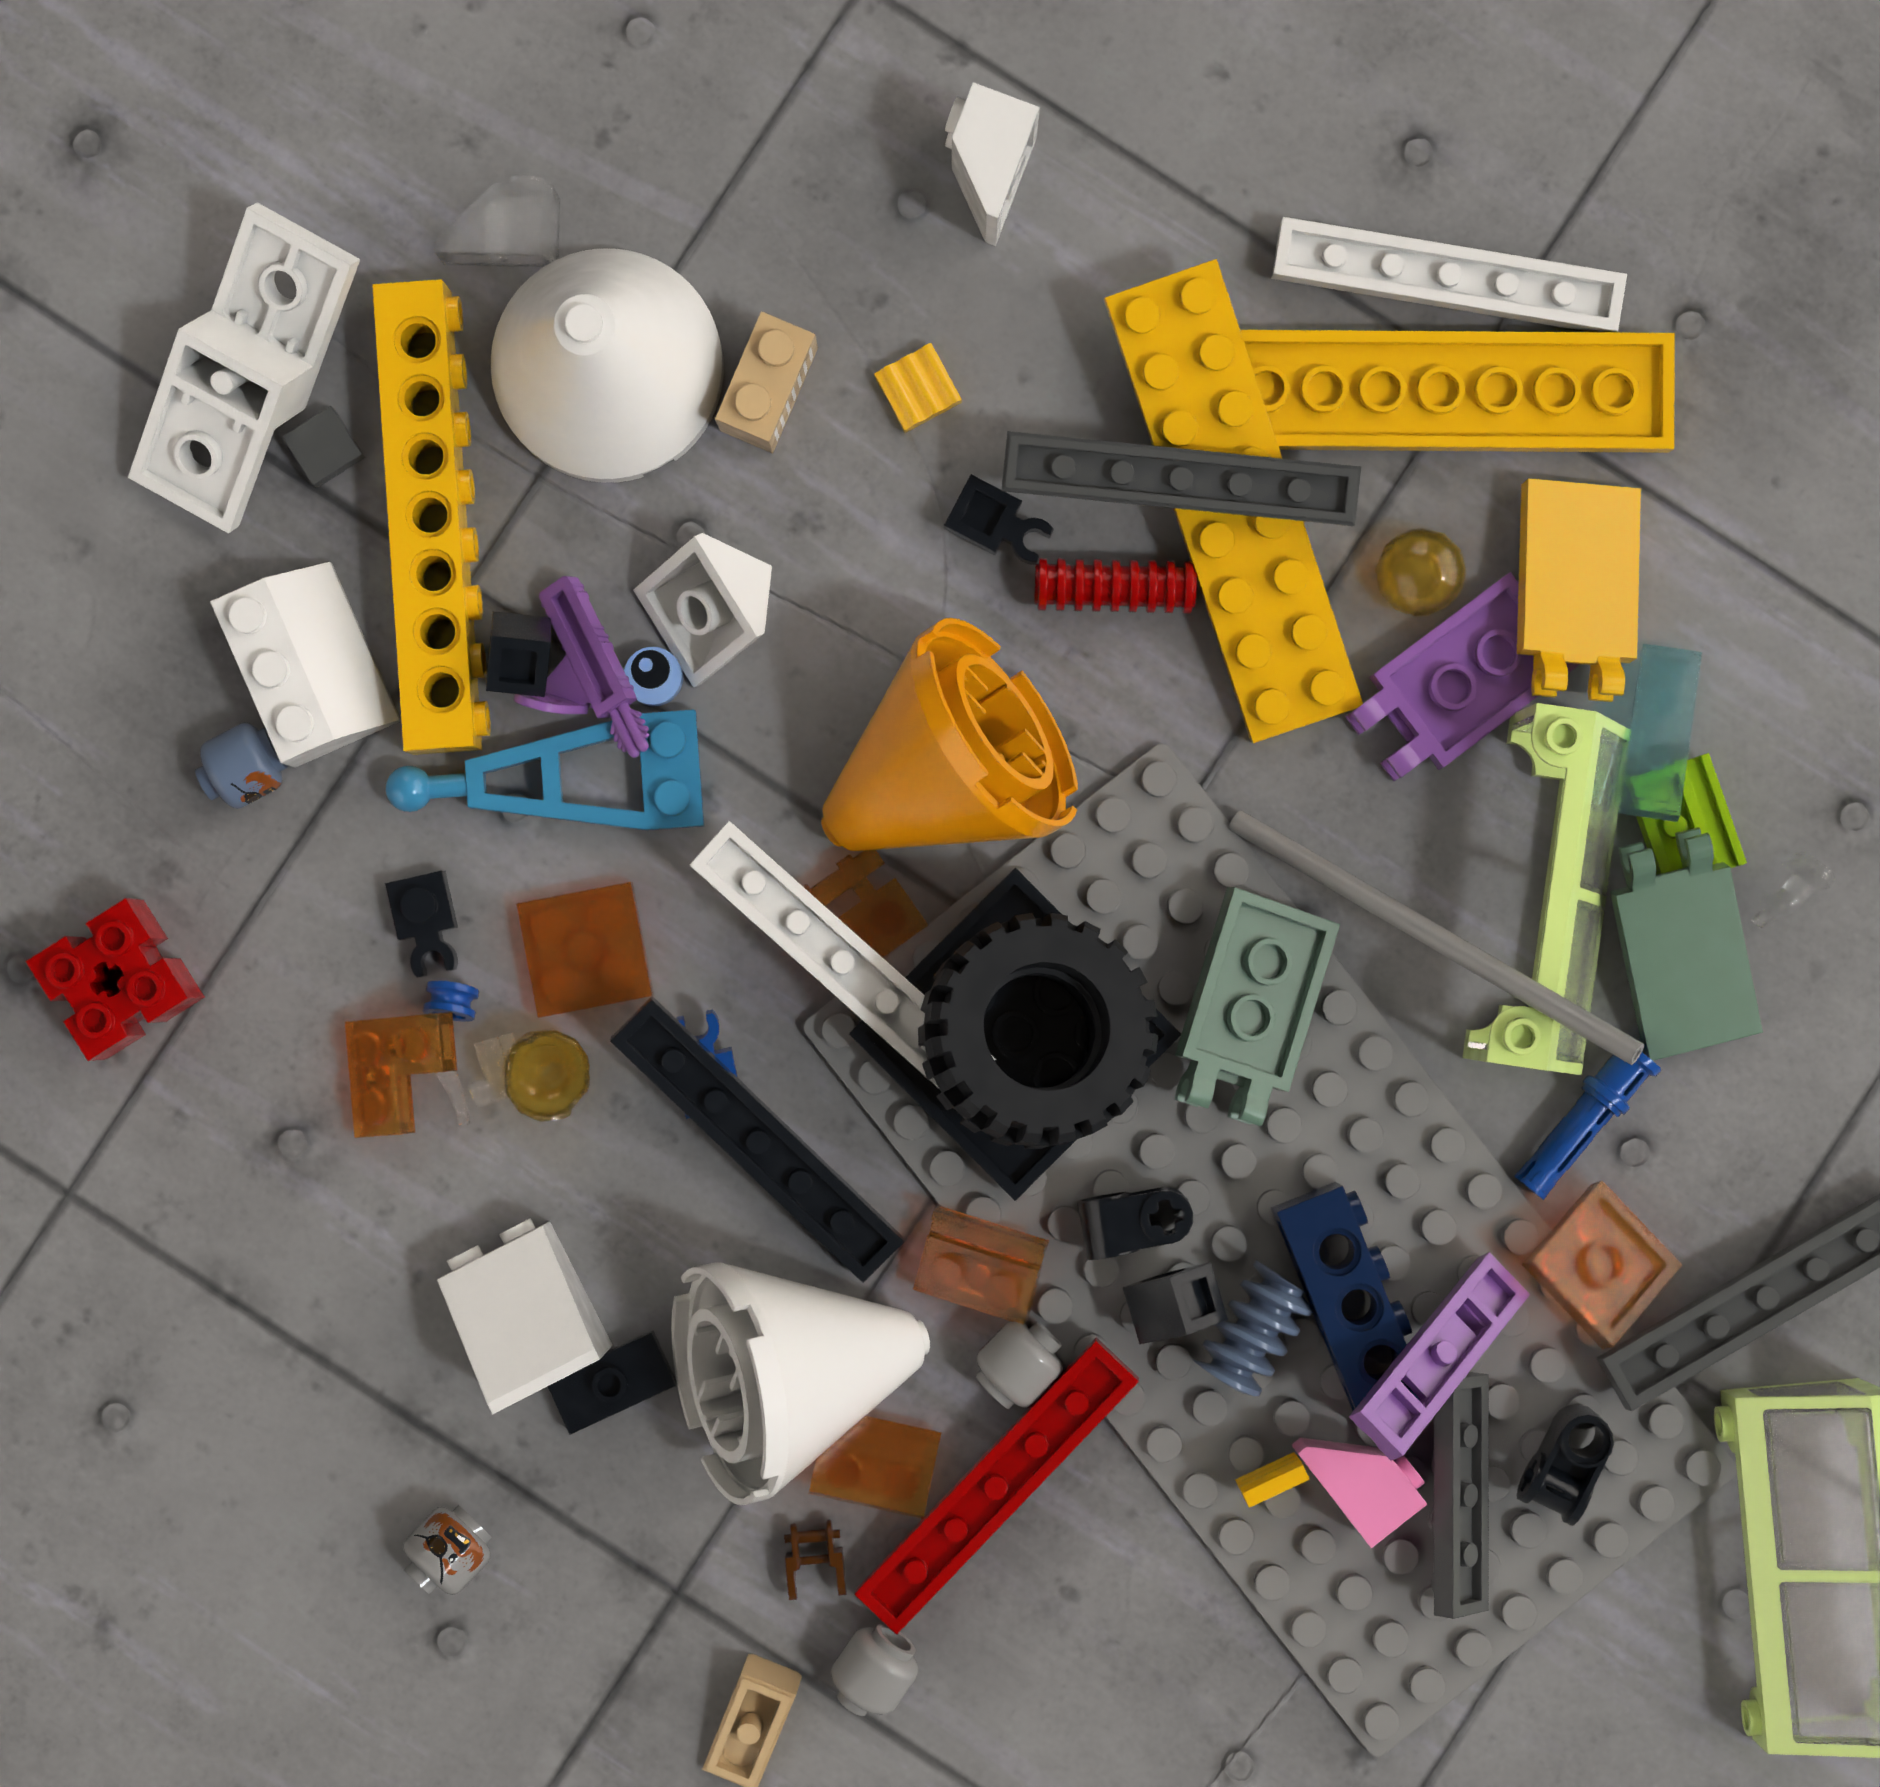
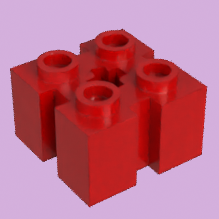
[25,898,205,1061]

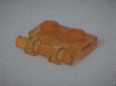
[803,850,929,958]

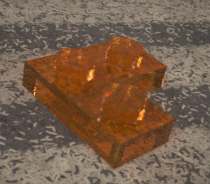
[345,1012,457,1138]

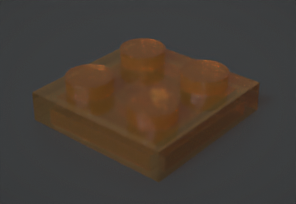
[516,882,654,1018]
[1521,1181,1682,1349]

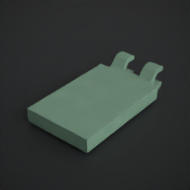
[1610,827,1763,1061]
[1174,887,1340,1126]

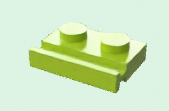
[1624,753,1747,875]

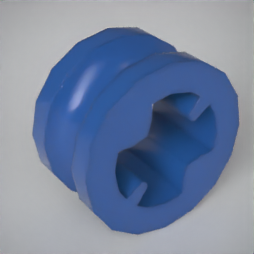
[422,981,479,1022]

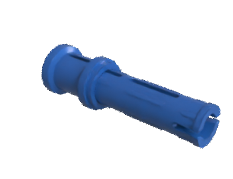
[1514,1052,1661,1200]

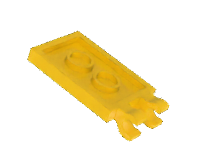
[1517,478,1641,702]

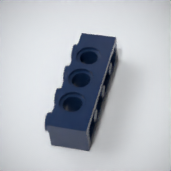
[1271,1182,1420,1434]

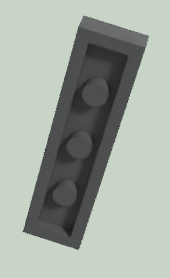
[1431,1372,1489,1619]

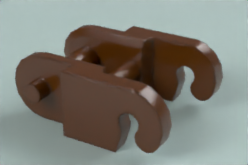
[784,1520,847,1600]

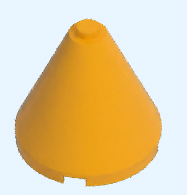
[821,618,1078,851]

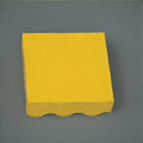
[874,343,962,433]
[1235,1452,1310,1508]

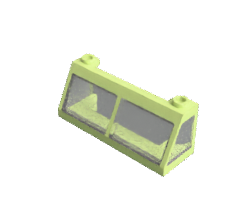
[1462,703,1630,1075]
[1714,1378,1880,1758]

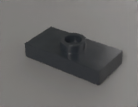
[547,1330,677,1435]

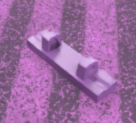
[1349,1252,1530,1461]

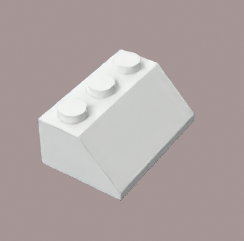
[210,562,401,768]

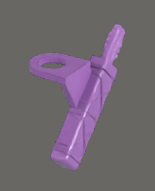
[514,576,649,758]

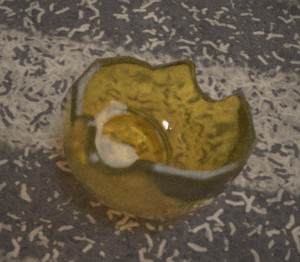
[1375,528,1467,617]
[502,1028,590,1122]

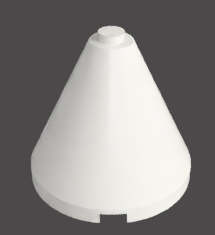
[491,248,724,483]
[671,1262,930,1505]

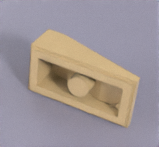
[702,1654,802,1787]

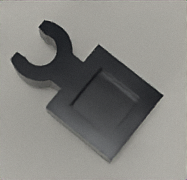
[944,474,1054,565]
[385,871,458,978]

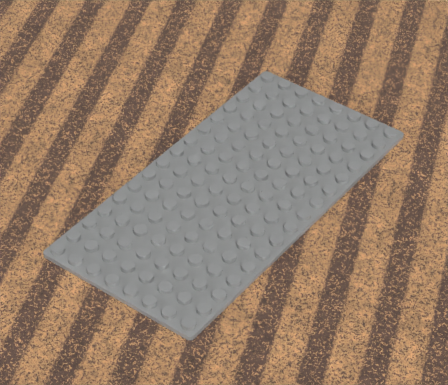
[804,744,1737,1757]

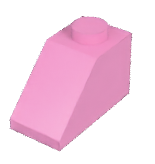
[1291,1438,1427,1548]

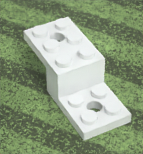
[128,202,360,534]

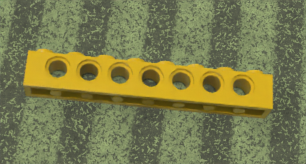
[372,279,491,755]

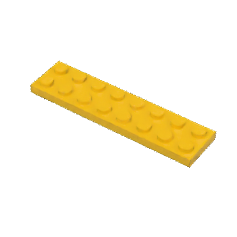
[1104,259,1363,743]
[1240,330,1675,453]

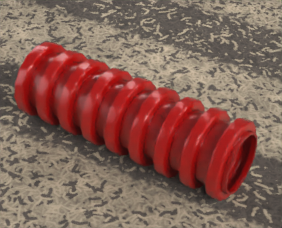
[1034,558,1197,614]

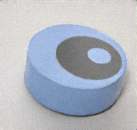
[624,647,683,706]

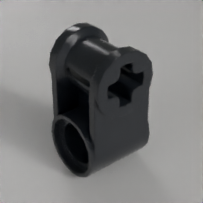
[1077,1187,1193,1260]
[1516,1404,1614,1526]

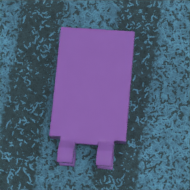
[1345,572,1580,781]

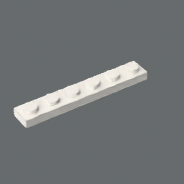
[1271,217,1627,332]
[690,821,996,1088]

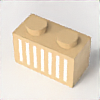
[715,311,818,453]

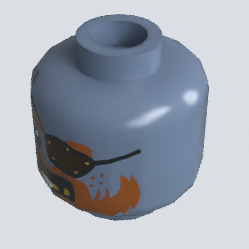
[195,722,288,809]

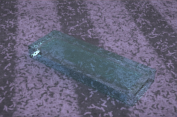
[1618,644,1702,822]

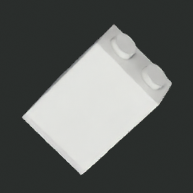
[437,1218,613,1415]

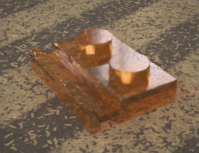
[913,1206,1049,1325]
[808,1416,942,1519]

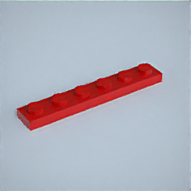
[854,1337,1139,1635]

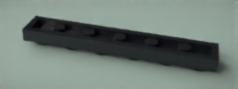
[610,996,904,1283]

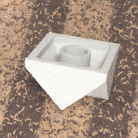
[633,533,772,688]

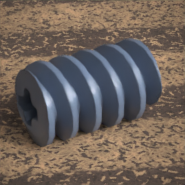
[1192,1260,1313,1396]

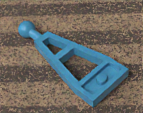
[386,710,704,831]

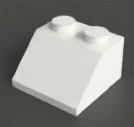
[945,82,1040,246]

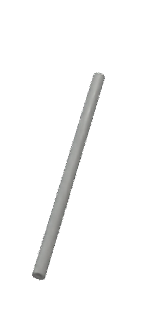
[1229,810,1644,1065]

